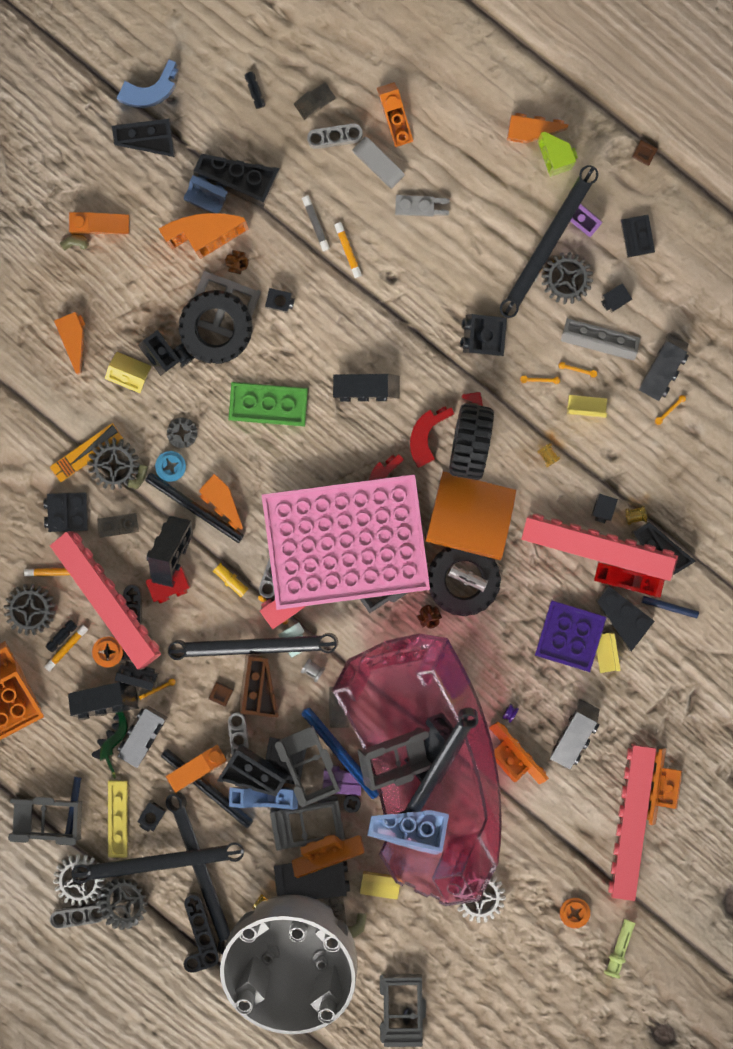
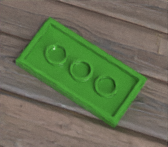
[228,382,308,427]

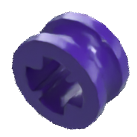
[502,704,519,723]

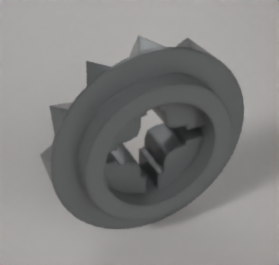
[167,418,197,448]

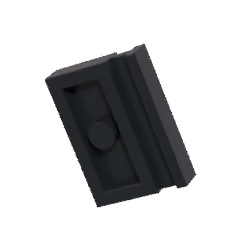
[620,215,655,258]

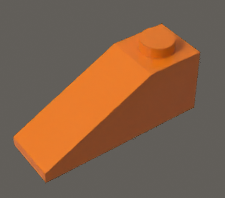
[69,212,129,234]
[54,312,86,375]
[165,744,227,793]

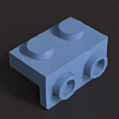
[184,175,228,213]

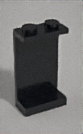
[404,713,465,785]
[274,861,350,899]

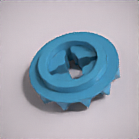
[155,451,186,482]

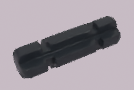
[244,71,265,109]
[45,620,77,652]

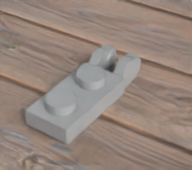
[395,195,450,217]

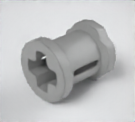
[301,658,325,683]

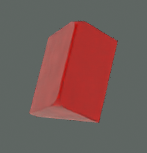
[461,392,483,406]

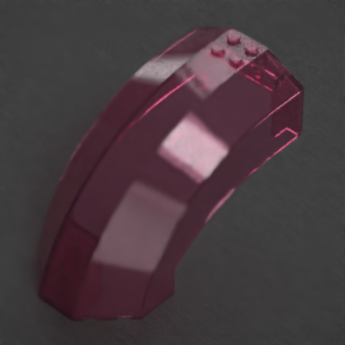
[332,633,502,906]

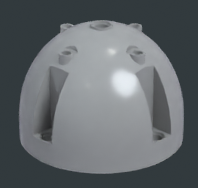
[220,895,358,1034]

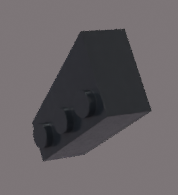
[112,118,175,157]

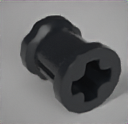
[173,343,195,368]
[343,795,361,813]

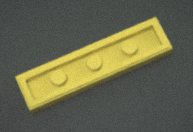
[108,780,128,858]

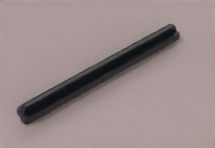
[145,473,244,543]
[161,749,253,828]

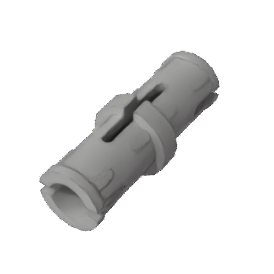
[448,564,488,592]

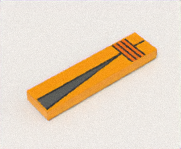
[50,423,124,483]

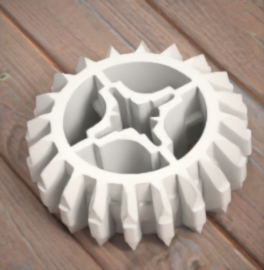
[53,854,106,906]
[454,870,506,923]

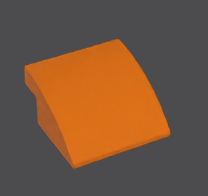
[159,213,249,259]
[426,471,517,560]
[0,641,44,740]

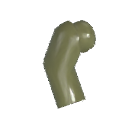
[60,234,89,251]
[128,464,148,490]
[347,913,367,938]

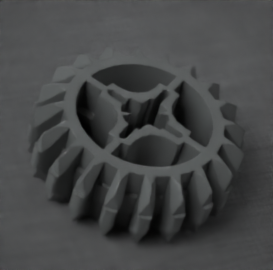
[541,252,593,304]
[87,438,140,490]
[4,584,56,636]
[96,878,148,930]

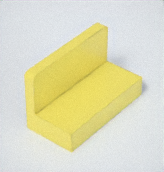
[105,352,151,393]
[567,395,607,418]
[596,632,621,673]
[360,871,401,899]

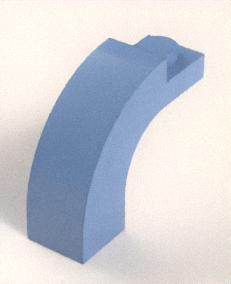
[117,59,178,108]
[229,786,298,810]

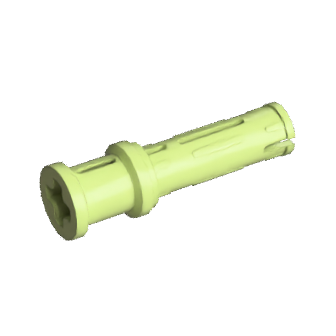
[604,919,636,979]

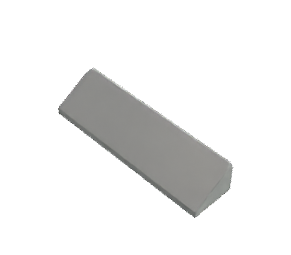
[561,318,641,360]

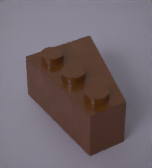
[238,655,279,718]

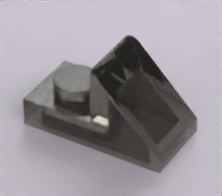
[294,82,336,120]

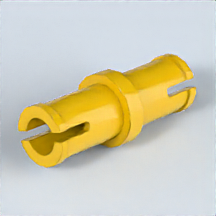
[212,563,249,598]

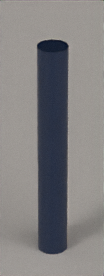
[642,596,699,619]
[65,776,82,834]

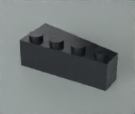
[193,154,280,207]

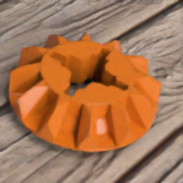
[92,636,123,667]
[559,897,590,928]

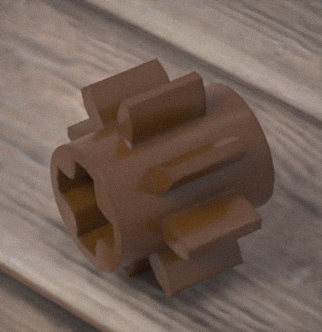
[225,250,249,274]
[417,605,442,629]

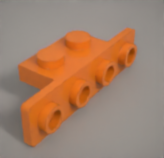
[489,721,549,784]
[647,748,682,825]
[292,835,365,878]

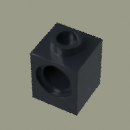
[601,283,633,313]
[265,288,295,313]
[591,493,618,524]
[137,800,167,832]

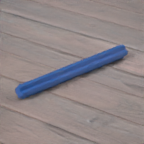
[301,708,381,799]

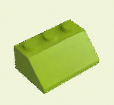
[537,132,578,177]

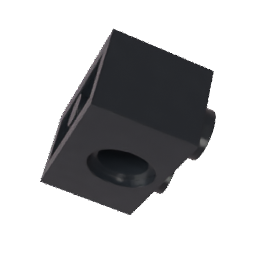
[138,330,180,376]

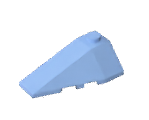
[367,810,449,855]

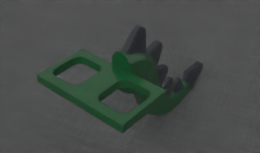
[92,712,128,779]

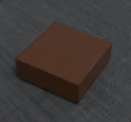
[631,140,658,166]
[208,681,234,707]

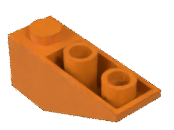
[377,82,413,147]
[507,113,568,144]
[199,474,244,530]

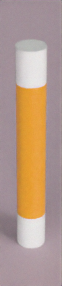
[334,222,362,278]
[24,568,70,576]
[44,624,89,672]

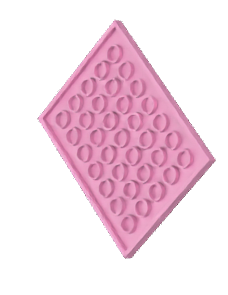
[262,475,430,610]

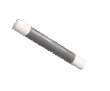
[302,195,330,252]

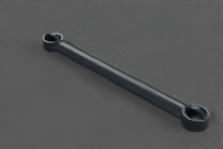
[500,165,599,318]
[168,633,339,660]
[399,707,478,814]
[165,792,231,955]
[72,842,244,884]

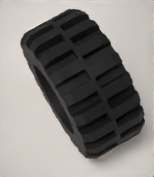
[178,290,253,364]
[449,403,494,480]
[428,547,501,616]

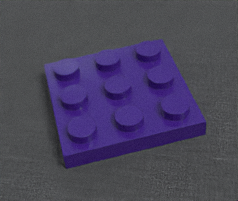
[535,600,607,672]

